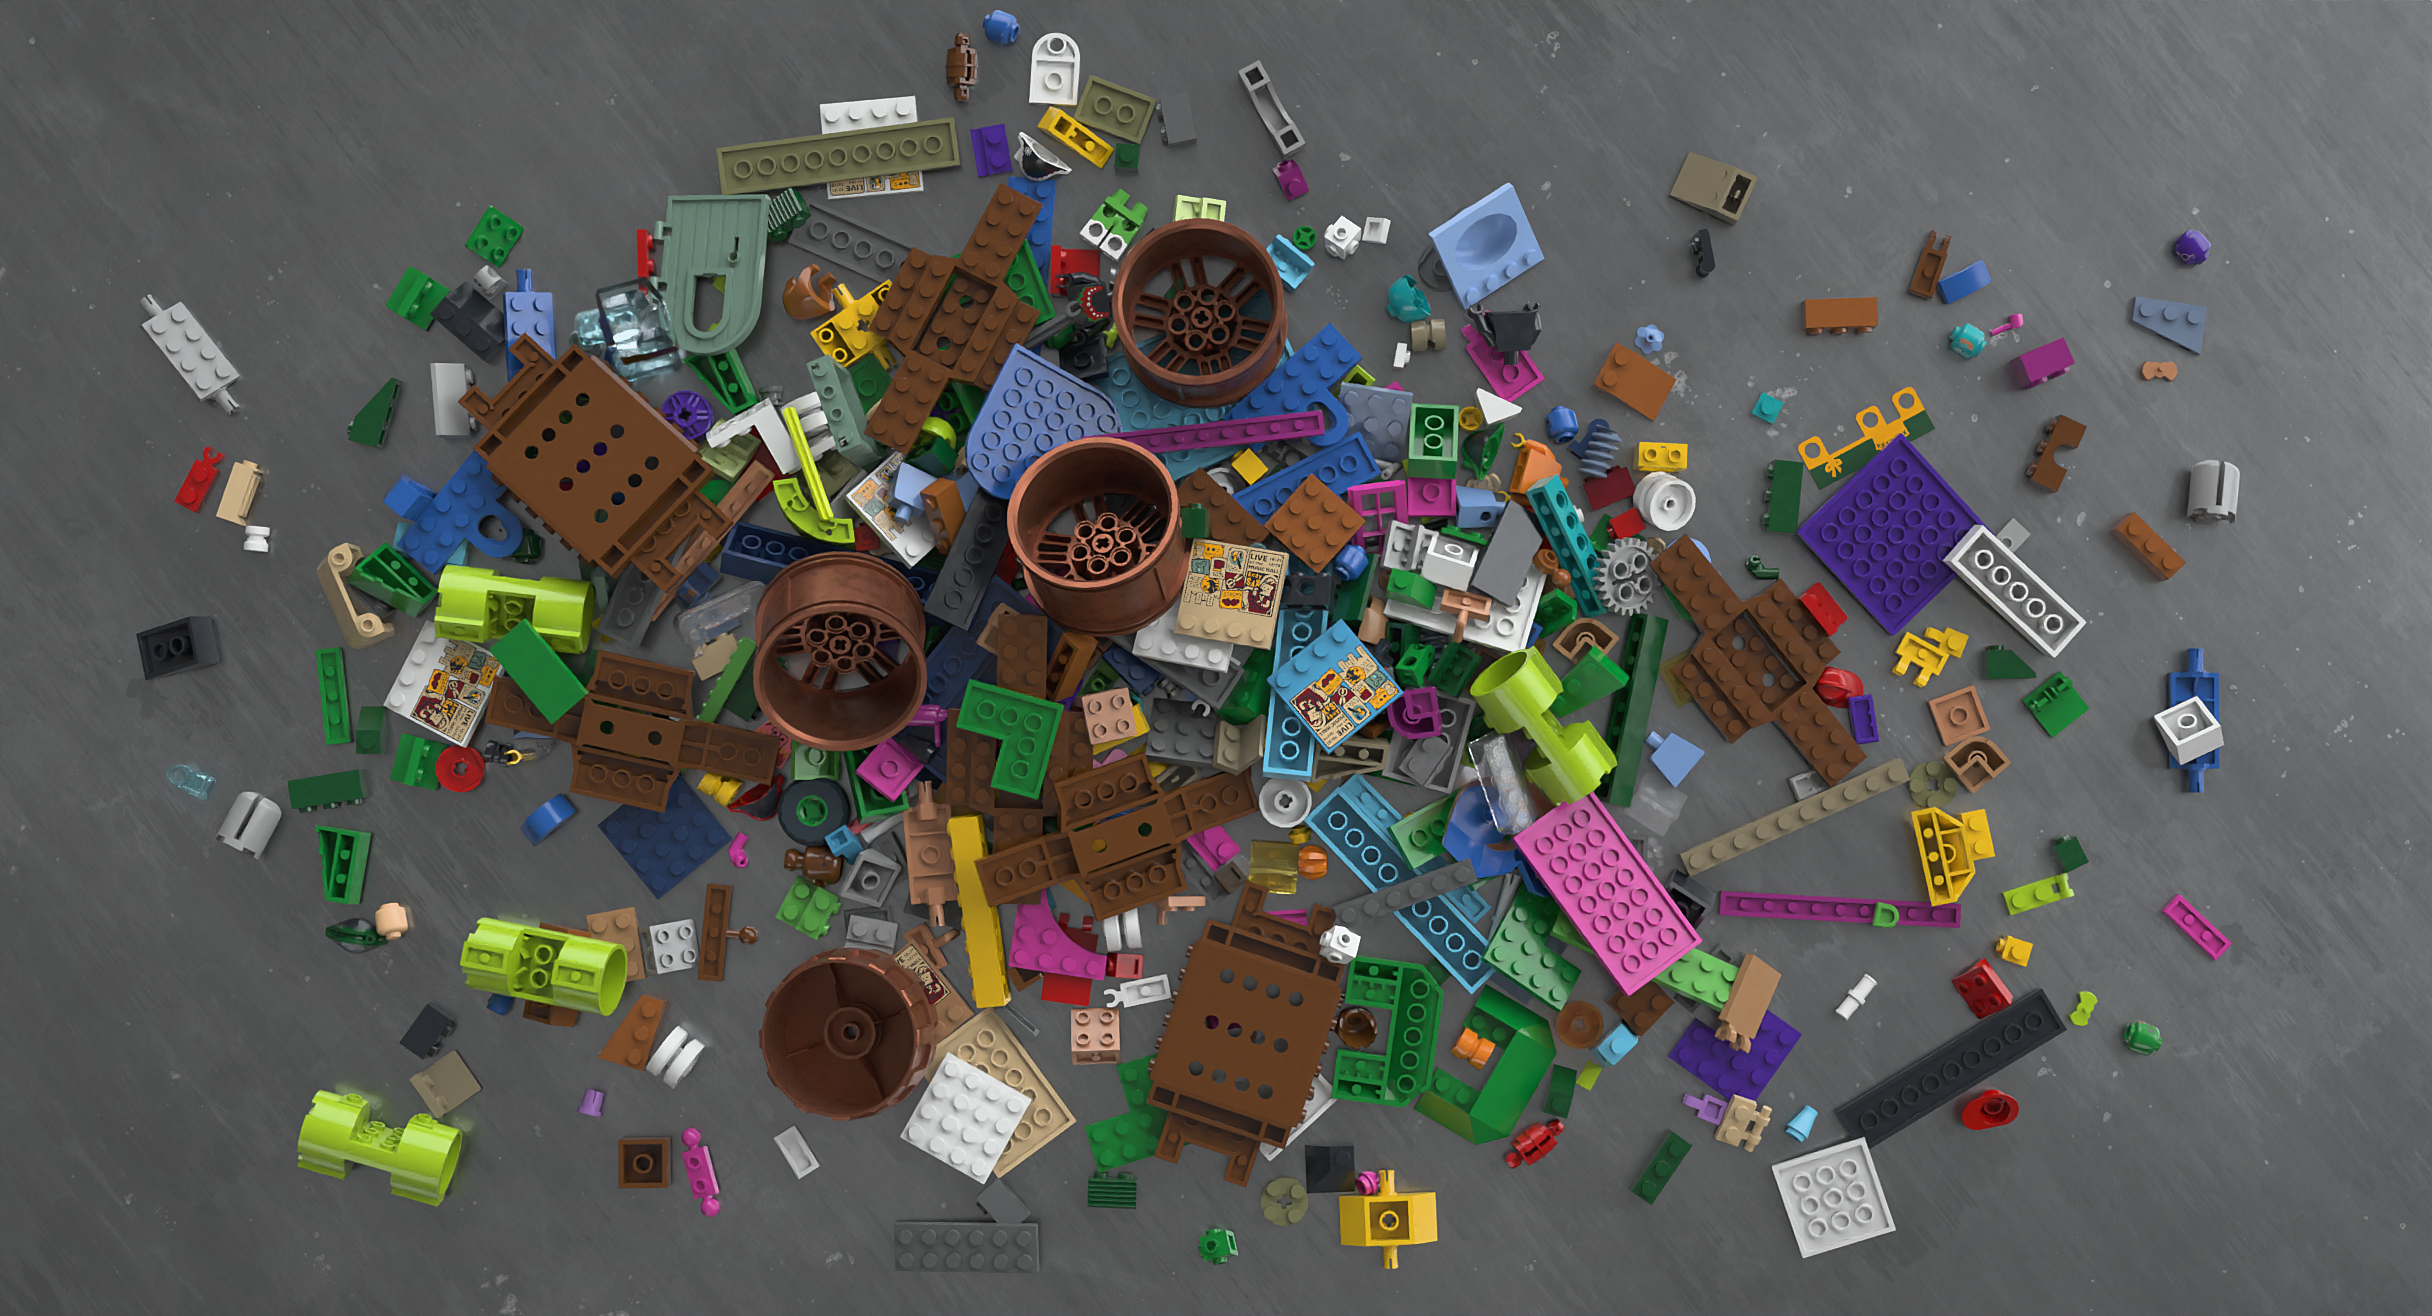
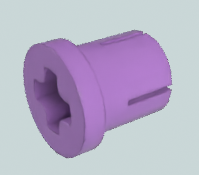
[577,1089,604,1117]

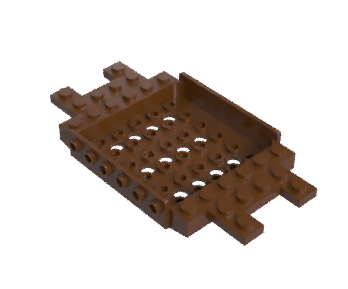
[458,333,734,594]
[1146,880,1345,1188]

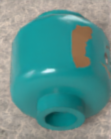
[1949,323,1987,359]

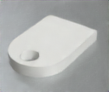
[1029,33,1080,107]

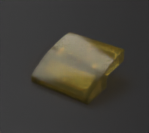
[1249,839,1300,894]

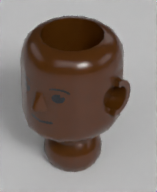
[784,845,844,887]

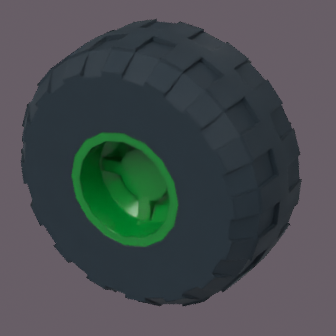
[777,777,850,846]

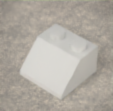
[1420,532,1480,592]
[2154,696,2224,765]

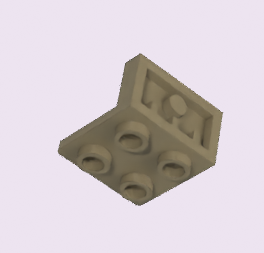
[1212,714,1267,776]
[409,1050,481,1119]

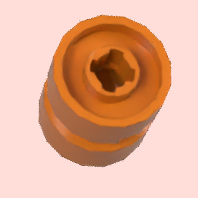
[1450,1027,1495,1071]

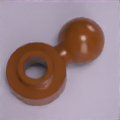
[1533,549,1571,588]

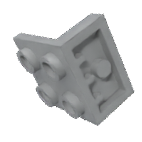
[638,919,700,976]

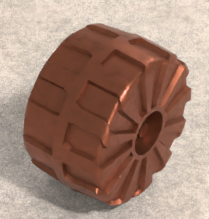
[758,947,938,1121]

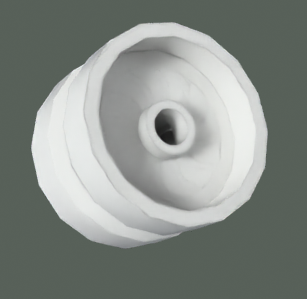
[780,392,830,438]
[1633,471,1696,531]
[1259,778,1312,827]
[1102,908,1142,952]
[646,1026,705,1089]

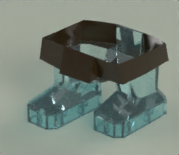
[574,277,680,381]

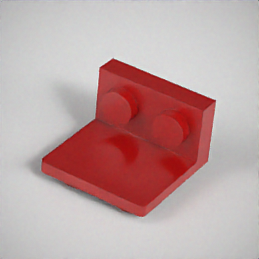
[1050,245,1100,297]

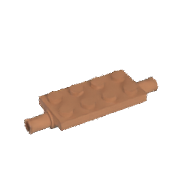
[902,781,959,927]

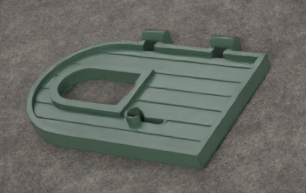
[647,194,770,356]

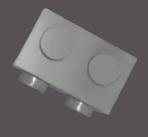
[1380,520,1425,573]

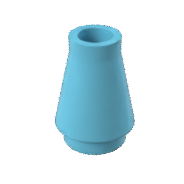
[1786,1105,1818,1143]

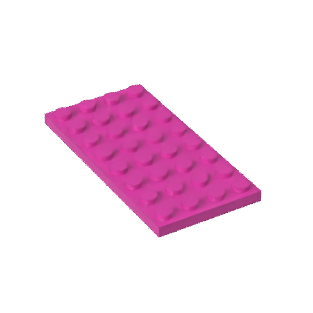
[1511,791,1702,997]

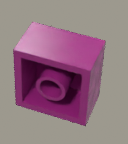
[2009,337,2075,389]

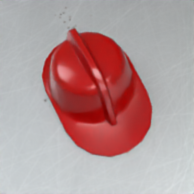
[1812,666,1864,709]
[1961,1089,2019,1130]

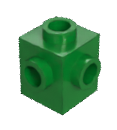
[1198,1229,1238,1266]

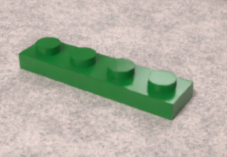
[316,647,352,745]

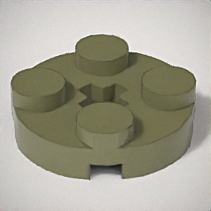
[1908,761,1958,808]
[1260,1177,1308,1226]

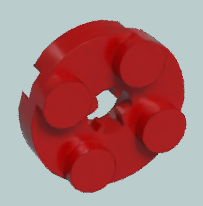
[436,745,484,793]

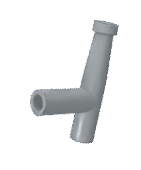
[1374,458,1403,480]

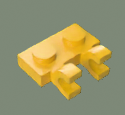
[1892,632,1949,688]

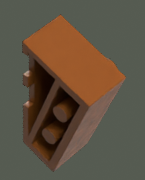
[597,994,668,1072]

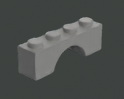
[1238,60,1305,159]

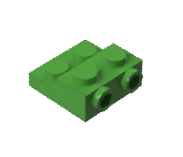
[791,739,842,780]
[776,875,842,940]

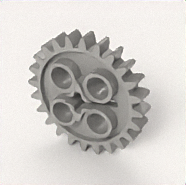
[1592,537,1661,616]

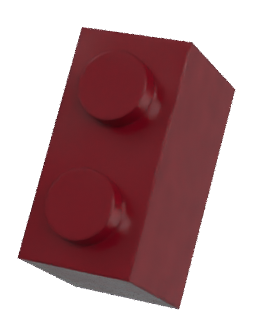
[1580,465,1636,512]

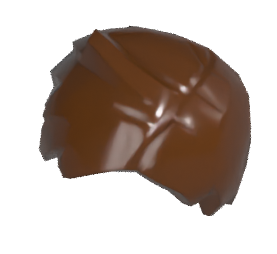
[1334,1007,1377,1050]

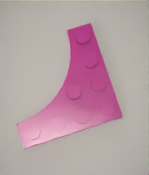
[1008,888,1107,980]

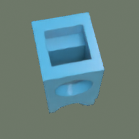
[824,825,865,865]

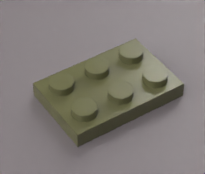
[1073,75,1157,145]

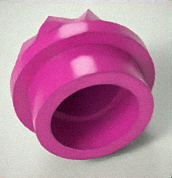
[1355,1172,1380,1196]

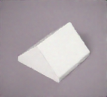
[1473,388,1522,429]

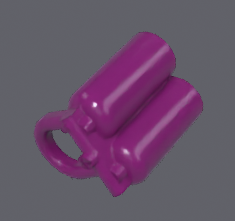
[906,705,948,747]

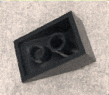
[136,616,219,680]
[1663,869,1717,931]

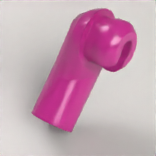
[728,831,749,868]

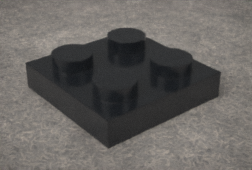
[1058,334,1110,383]

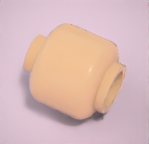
[375,903,408,940]

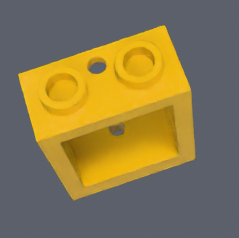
[1632,442,1688,473]

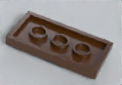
[1176,467,1270,548]

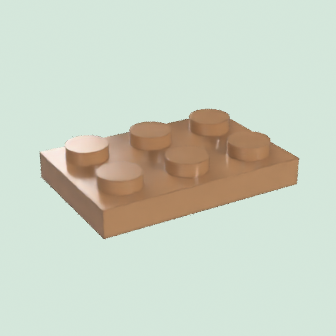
[586,907,647,982]

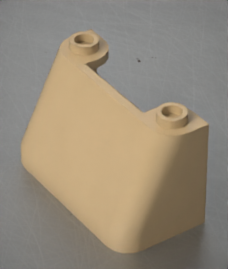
[317,543,397,649]

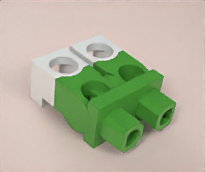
[1080,189,1148,264]

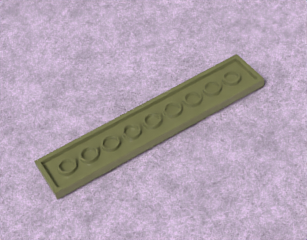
[716,117,960,195]

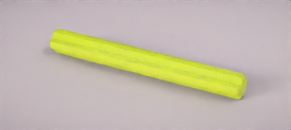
[782,407,833,521]

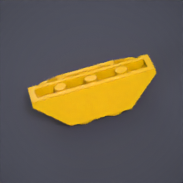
[1911,807,1976,906]

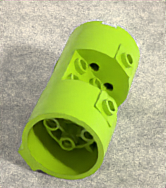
[434,565,595,654]
[1470,646,1617,807]
[460,917,628,1016]
[297,1090,463,1207]

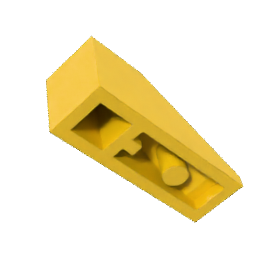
[1037,107,1114,169]

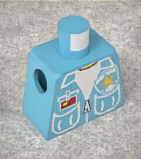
[1589,1019,1638,1068]

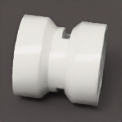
[243,526,270,552]

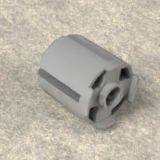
[2187,460,2240,525]
[215,792,282,860]

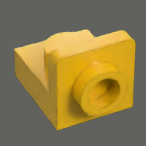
[1995,935,2033,967]

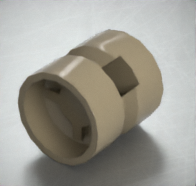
[1410,319,1446,352]

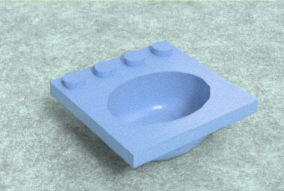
[1429,182,1545,310]

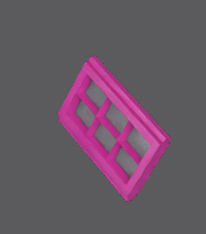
[1347,480,1409,561]

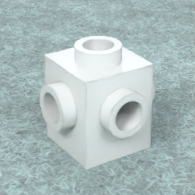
[1324,216,1361,260]
[1319,925,1361,965]

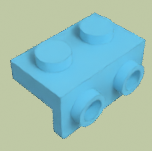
[1266,234,1315,292]

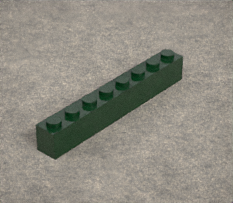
[1595,613,1669,808]

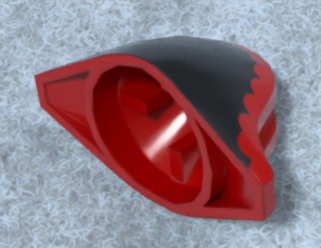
[728,773,784,821]

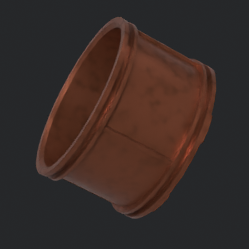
[1112,218,1287,409]
[1007,437,1192,637]
[753,552,927,751]

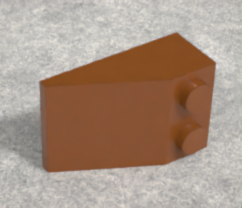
[1591,342,1677,422]

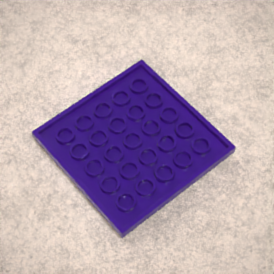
[1796,433,1997,636]

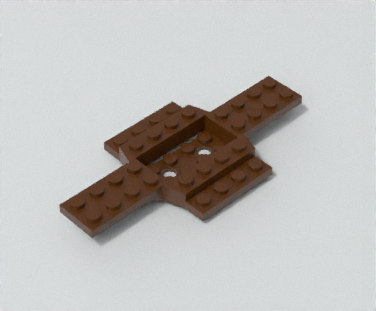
[864,183,1043,457]
[1648,534,1867,788]
[946,614,1093,905]
[485,650,781,813]
[974,752,1260,922]

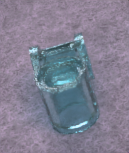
[166,764,217,800]

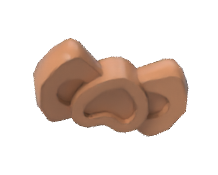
[2141,361,2178,381]

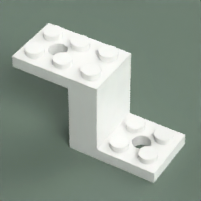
[706,398,846,474]

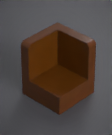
[1006,967,1044,992]

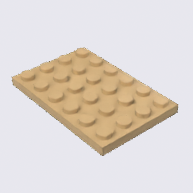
[924,1007,1077,1178]

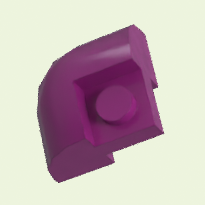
[1387,686,1442,739]

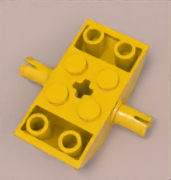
[810,279,897,371]
[1339,1170,1437,1269]

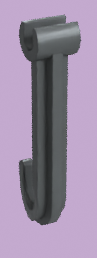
[1023,301,1088,350]

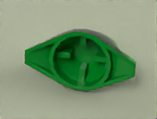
[1462,423,1506,482]

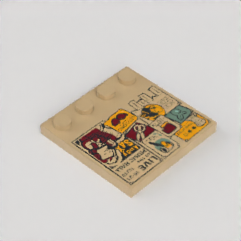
[1174,538,1289,650]

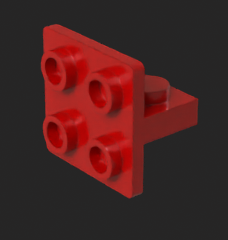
[1797,582,1848,636]
[1952,958,2013,1019]

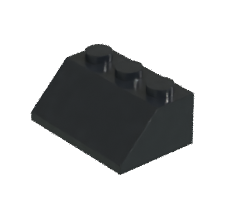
[430,282,505,364]

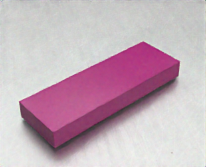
[2161,894,2232,961]

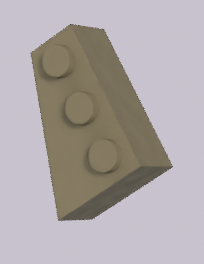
[1310,734,1390,783]

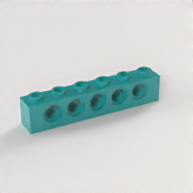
[1525,474,1608,618]

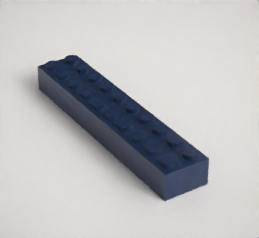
[720,521,953,630]

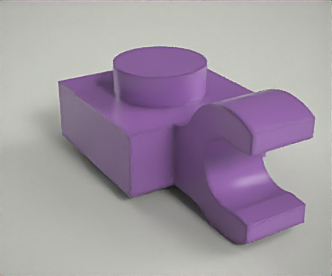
[1682,1093,1728,1125]

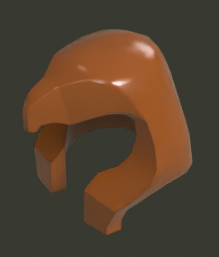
[782,264,836,321]

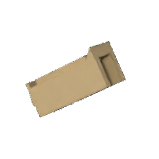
[216,460,263,526]

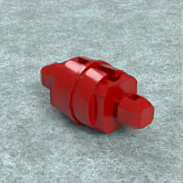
[1504,1119,1564,1169]

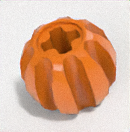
[1298,845,1328,880]

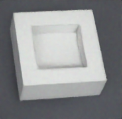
[1362,217,1390,244]
[1393,343,1411,370]

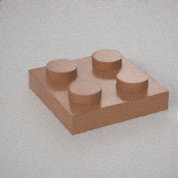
[1927,685,1991,746]

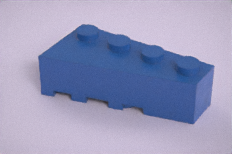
[383,473,437,522]

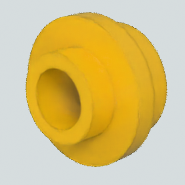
[1288,825,1312,844]

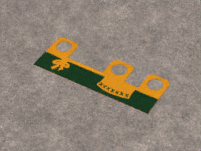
[1798,387,1935,490]

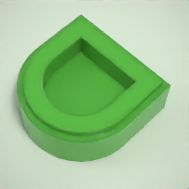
[1872,902,1899,928]

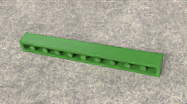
[681,636,757,773]

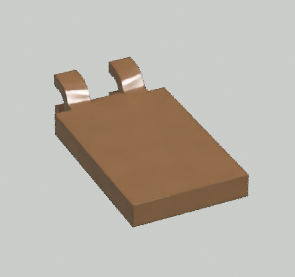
[1715,953,1781,1053]

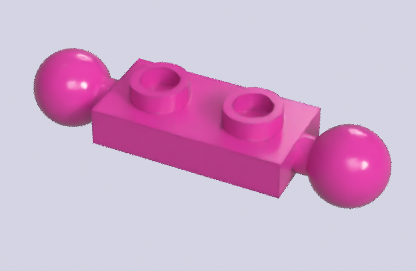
[681,1128,720,1217]

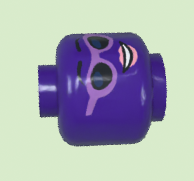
[2175,229,2211,265]

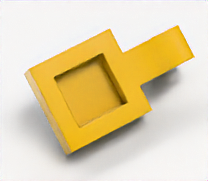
[1924,627,1969,658]

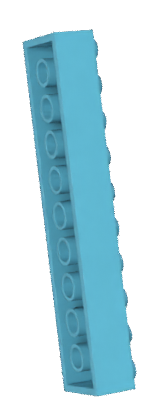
[1262,549,1333,782]
[1303,787,1496,994]

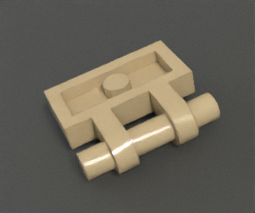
[1714,1094,1772,1152]

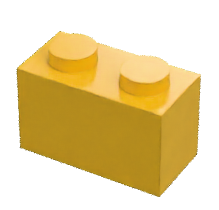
[1230,448,1268,487]
[1956,809,1995,861]

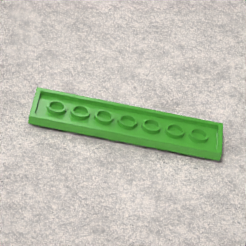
[1550,908,1739,1012]

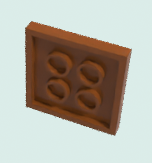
[1263,473,1366,573]

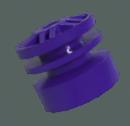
[661,390,716,443]

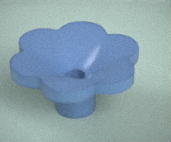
[1634,324,1664,354]

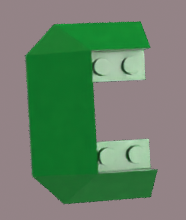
[1331,955,1444,1108]
[1413,984,1557,1145]

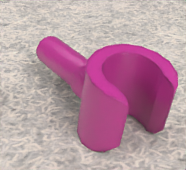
[1991,314,2023,336]

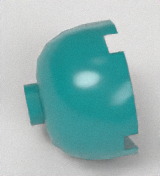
[1386,274,1431,323]

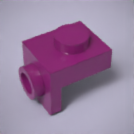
[1272,159,1309,201]

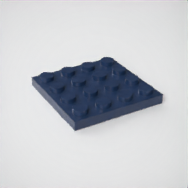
[597,773,733,900]

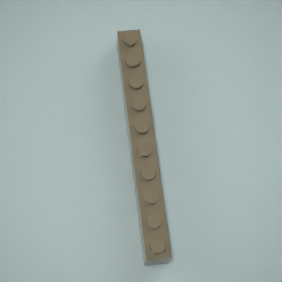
[1677,758,1910,877]

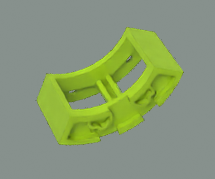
[773,478,856,550]

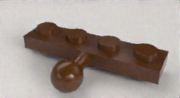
[697,883,758,982]

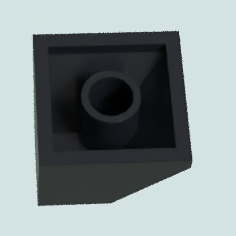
[1305,1143,1355,1194]

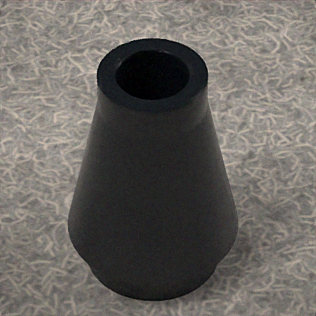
[900,733,938,765]

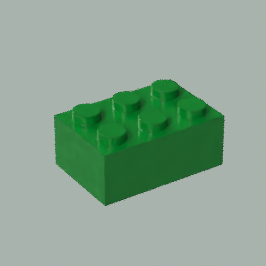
[1407,403,1459,480]

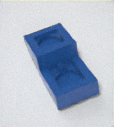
[1937,260,1992,304]

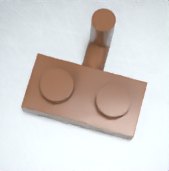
[1440,586,1492,643]
[1153,896,1205,925]
[903,922,960,970]

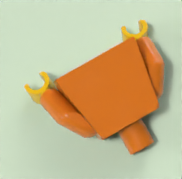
[1497,433,1569,507]

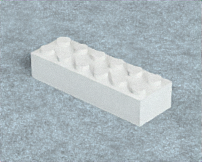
[1943,525,2087,658]

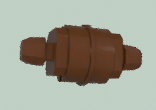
[945,33,978,101]

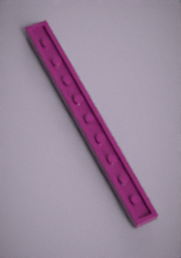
[1081,410,1325,455]
[1719,891,1961,928]

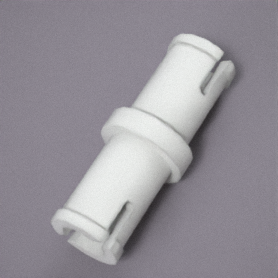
[1836,974,1877,1021]

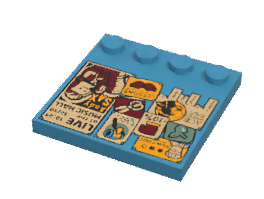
[1266,619,1404,755]

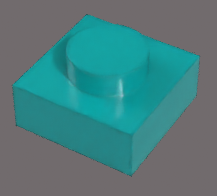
[1751,392,1784,425]

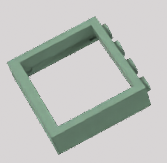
[806,354,882,468]

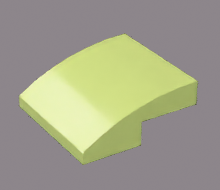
[1172,195,1226,222]
[699,417,761,483]

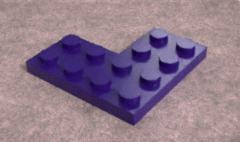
[1668,1009,1802,1101]

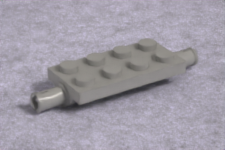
[138,295,240,416]

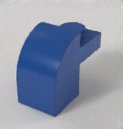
[519,793,576,846]

